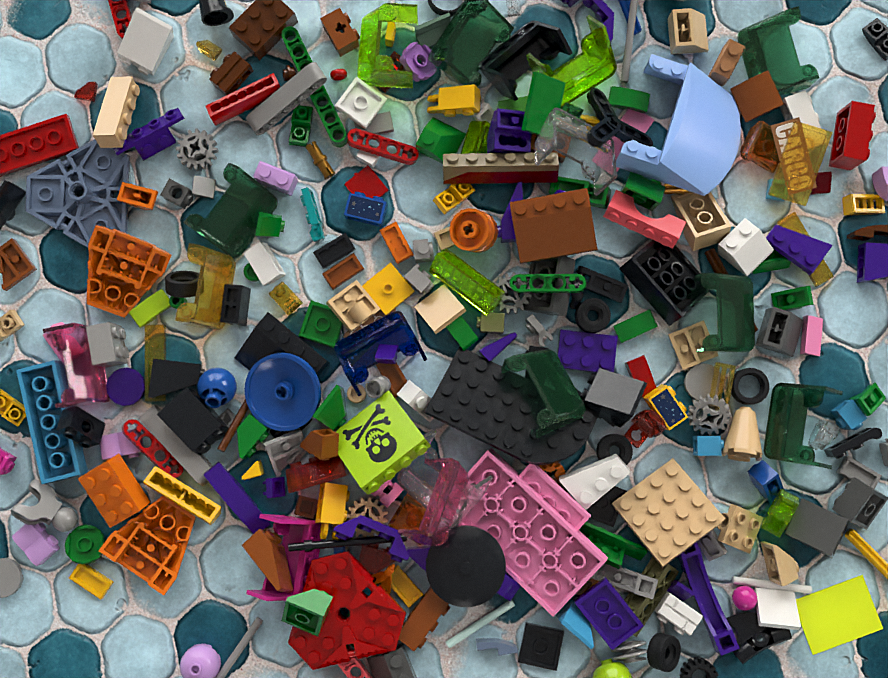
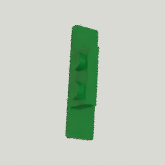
[579,521,648,569]

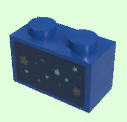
[344,192,387,227]

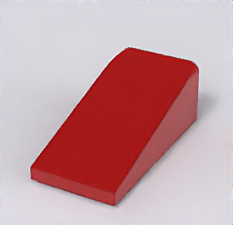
[625,355,656,398]

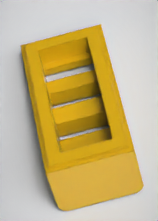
[842,194,885,216]

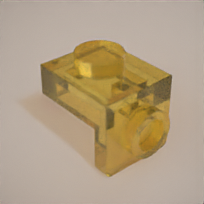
[269,281,303,316]

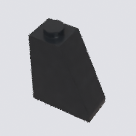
[148,359,205,399]

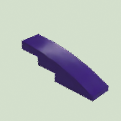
[204,462,271,534]

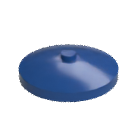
[244,353,321,431]

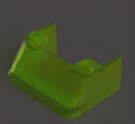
[357,3,418,88]
[526,15,617,108]

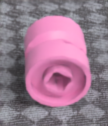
[371,479,404,508]

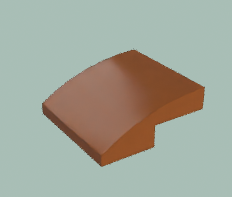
[730,70,784,123]

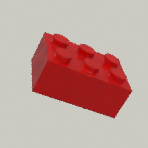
[829,101,876,171]

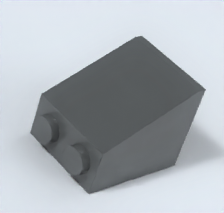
[783,498,849,559]

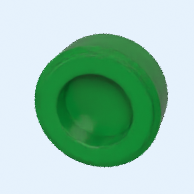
[243,263,259,282]

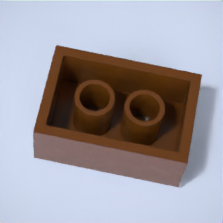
[228,0,298,61]

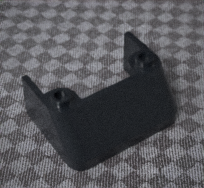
[478,20,573,101]

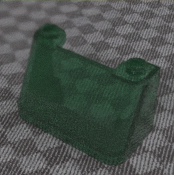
[428,0,514,87]

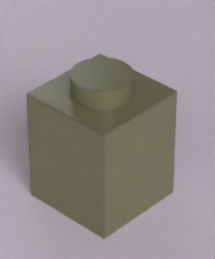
[477,312,505,334]

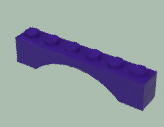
[677,542,740,656]

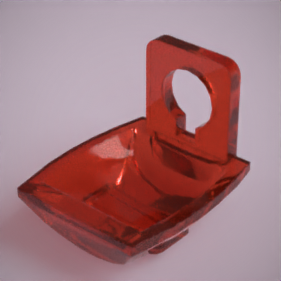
[624,410,666,448]

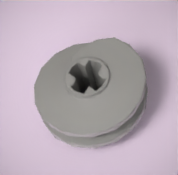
[611,641,647,663]

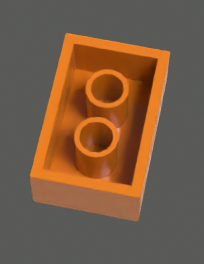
[78,453,151,528]

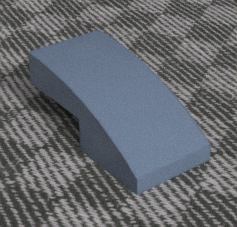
[476,638,518,656]

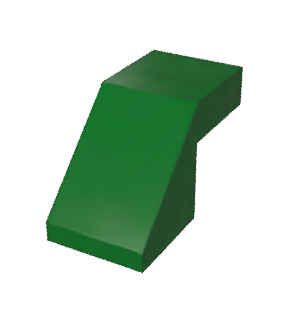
[445,316,479,350]

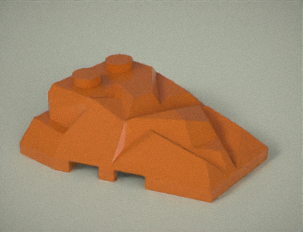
[87,225,172,318]
[99,496,196,596]

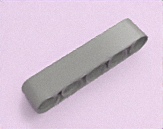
[246,62,327,135]
[139,404,213,487]

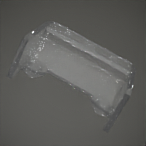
[535,108,617,196]
[397,429,493,528]

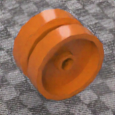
[449,208,498,253]

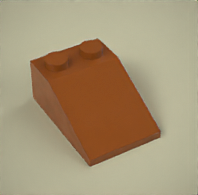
[242,529,293,593]

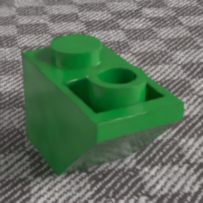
[237,414,270,459]

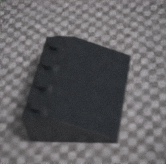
[619,240,713,326]
[234,312,330,376]

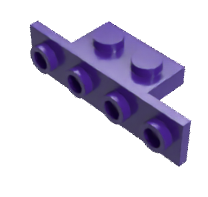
[113,108,185,161]

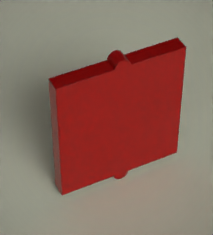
[344,165,389,198]

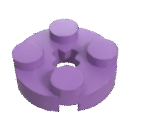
[400,42,437,82]

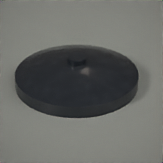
[426,525,506,607]

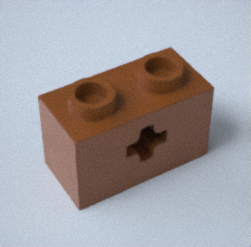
[320,8,360,57]

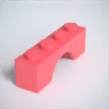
[603,190,686,249]

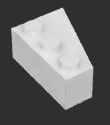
[559,454,631,510]

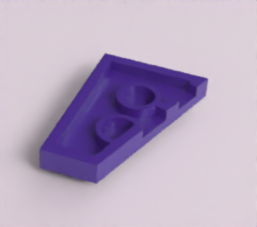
[766,225,833,275]

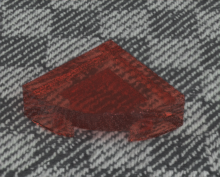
[74,82,98,102]

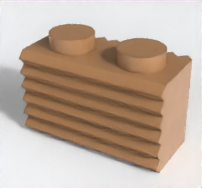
[708,39,745,86]

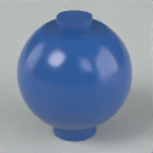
[197,368,237,408]

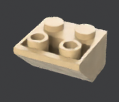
[667,8,709,55]

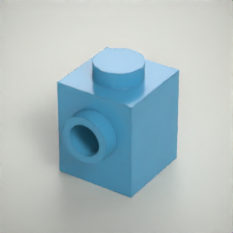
[830,400,867,431]
[692,436,724,456]

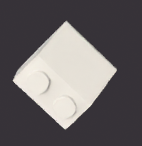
[718,218,774,277]

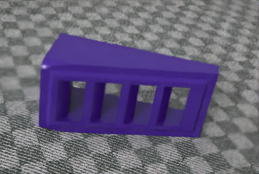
[479,332,517,361]

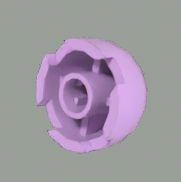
[180,643,221,678]

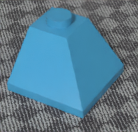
[556,598,594,650]

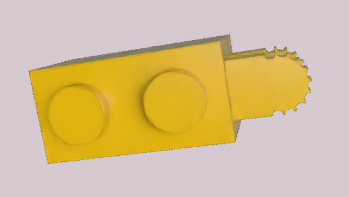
[427,84,480,117]
[315,482,350,540]

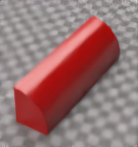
[206,73,281,126]

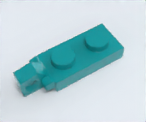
[300,187,325,242]

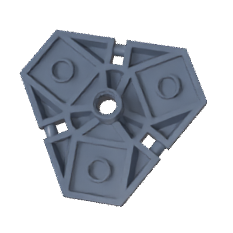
[25,139,130,248]

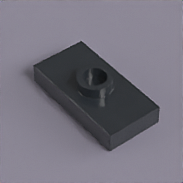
[313,233,356,269]

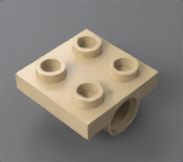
[326,280,380,333]
[717,504,764,554]

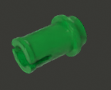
[169,296,188,310]

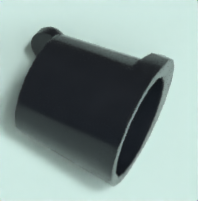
[199,0,234,26]

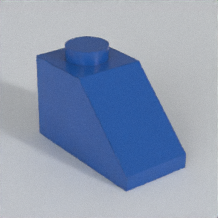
[747,460,786,506]

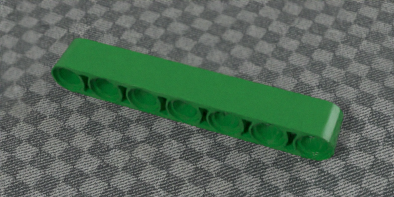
[281,26,347,148]

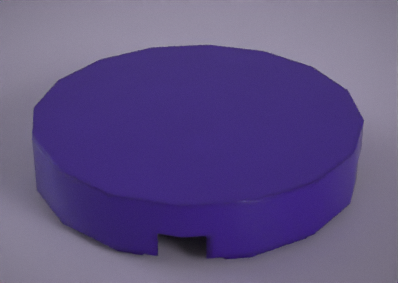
[106,368,146,406]

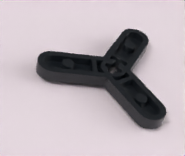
[586,88,653,147]

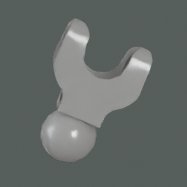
[11,480,78,532]

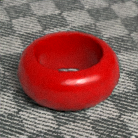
[330,69,347,80]

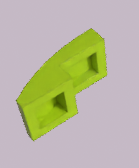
[129,289,171,328]

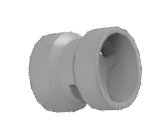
[365,375,391,398]

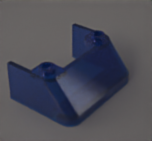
[334,311,428,397]

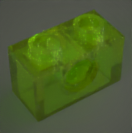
[761,489,799,538]

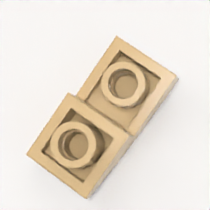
[0,310,25,342]

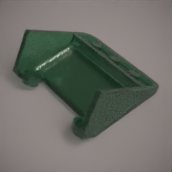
[737,6,819,95]
[183,163,278,258]
[694,273,755,353]
[501,349,586,438]

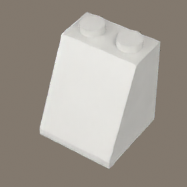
[117,7,174,76]

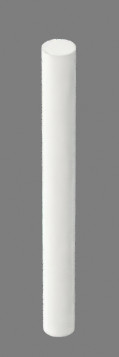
[732,576,812,594]

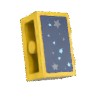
[643,384,688,431]

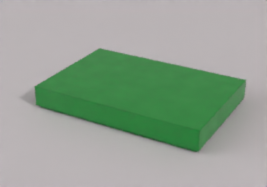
[521,72,565,140]

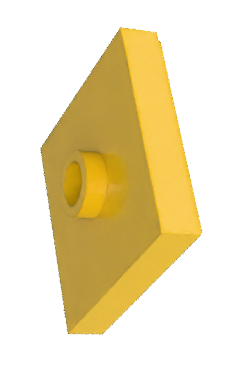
[362,262,415,316]

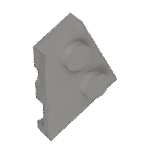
[263,428,304,477]

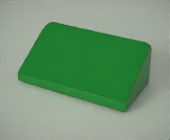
[752,250,791,274]

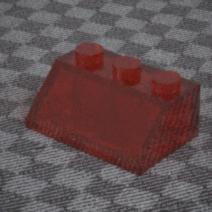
[286,455,350,493]

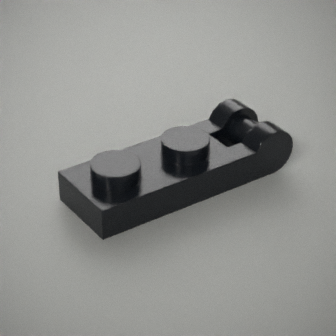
[572,266,629,304]
[824,428,882,459]

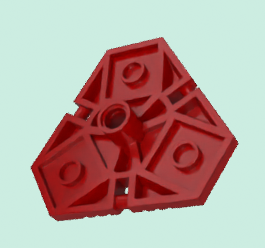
[288,551,406,670]

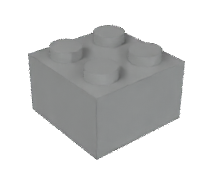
[86,322,129,368]

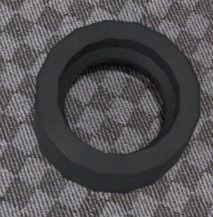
[165,271,203,298]
[729,368,769,405]

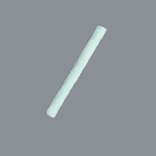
[446,599,515,648]

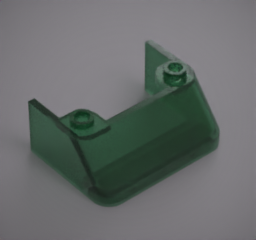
[763,383,843,469]

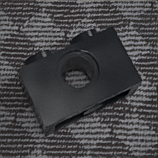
[56,406,106,448]

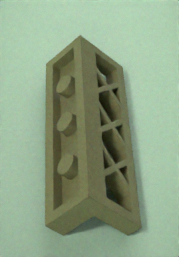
[625,557,679,637]

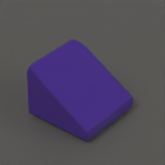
[375,344,398,364]
[667,579,694,601]

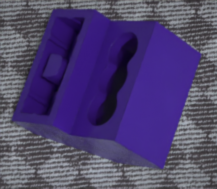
[487,108,531,153]

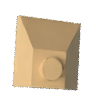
[760,541,799,586]

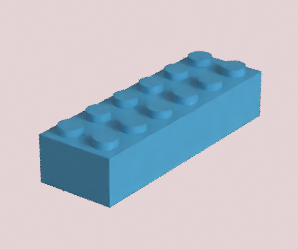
[16,360,88,484]

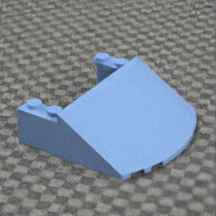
[614,54,741,196]

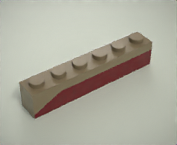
[443,152,559,184]

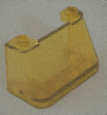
[175,243,236,330]

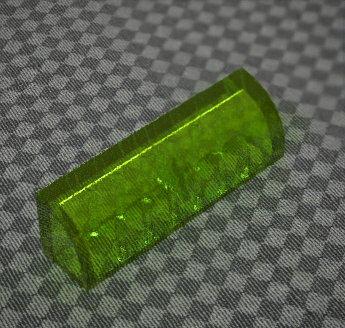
[428,248,505,315]

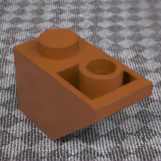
[300,428,339,461]

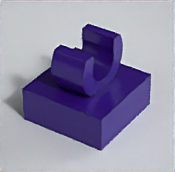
[262,477,286,498]

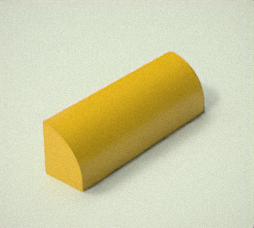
[143,466,221,525]

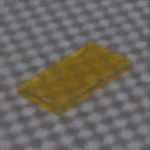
[768,121,832,206]

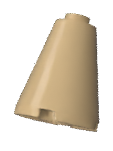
[722,406,763,462]

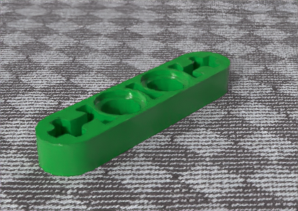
[510,274,587,293]

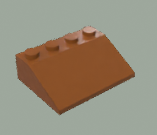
[510,188,598,264]

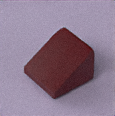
[810,171,832,195]

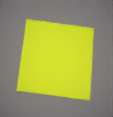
[796,575,883,655]

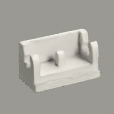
[244,242,286,286]

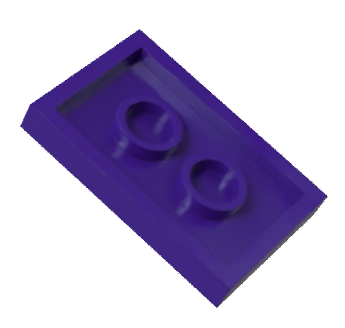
[556,329,618,372]
[574,577,644,650]

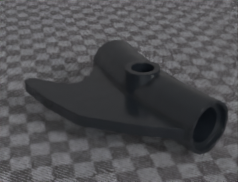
[726,612,792,664]

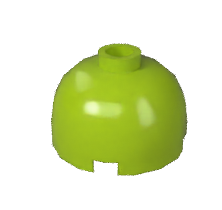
[592,658,632,678]

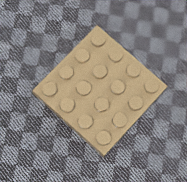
[612,458,725,568]

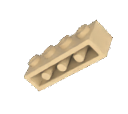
[93,76,140,148]

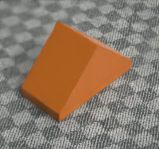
[117,182,158,210]

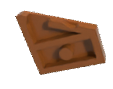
[0,238,37,291]

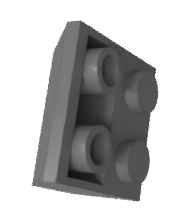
[755,307,804,357]

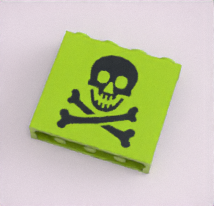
[335,390,431,495]

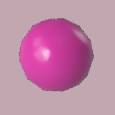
[732,586,758,611]

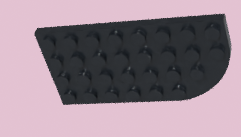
[425,346,599,465]

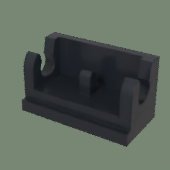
[220,284,251,326]

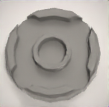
[683,363,723,401]
[0,558,23,598]

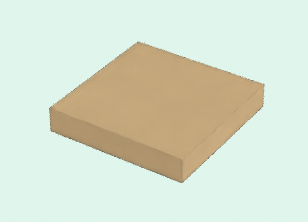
[414,284,466,334]

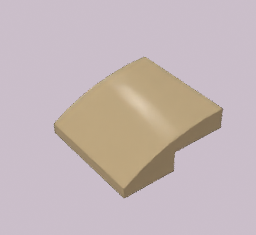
[668,320,719,370]

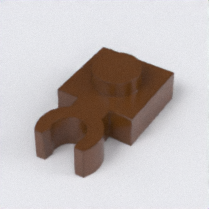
[294,495,318,519]

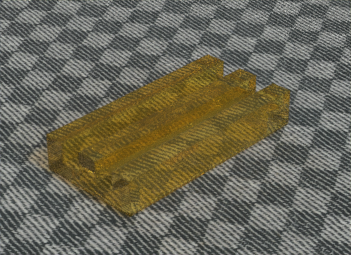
[709,362,736,404]

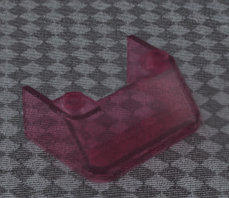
[43,323,110,408]
[398,458,469,546]

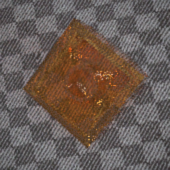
[740,121,779,173]
[388,493,441,545]

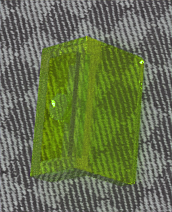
[460,121,490,154]

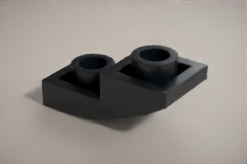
[862,18,888,61]

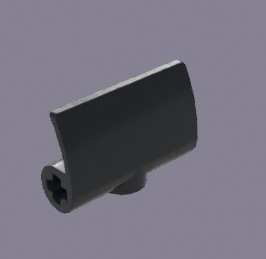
[0,180,26,230]

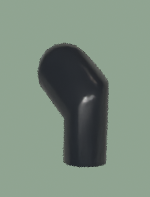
[569,281,584,309]

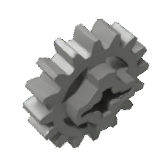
[176,129,219,171]
[490,272,532,314]
[687,394,731,436]

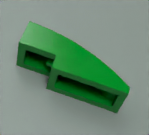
[548,176,611,209]

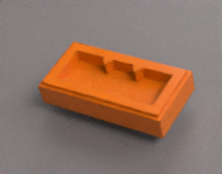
[379,222,414,264]

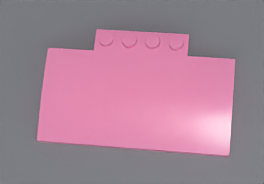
[438,448,608,617]

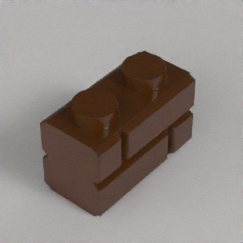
[209,52,254,96]

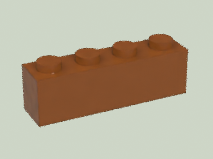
[399,586,450,651]

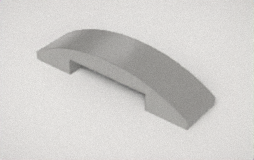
[591,563,658,599]

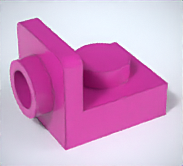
[0,448,17,475]

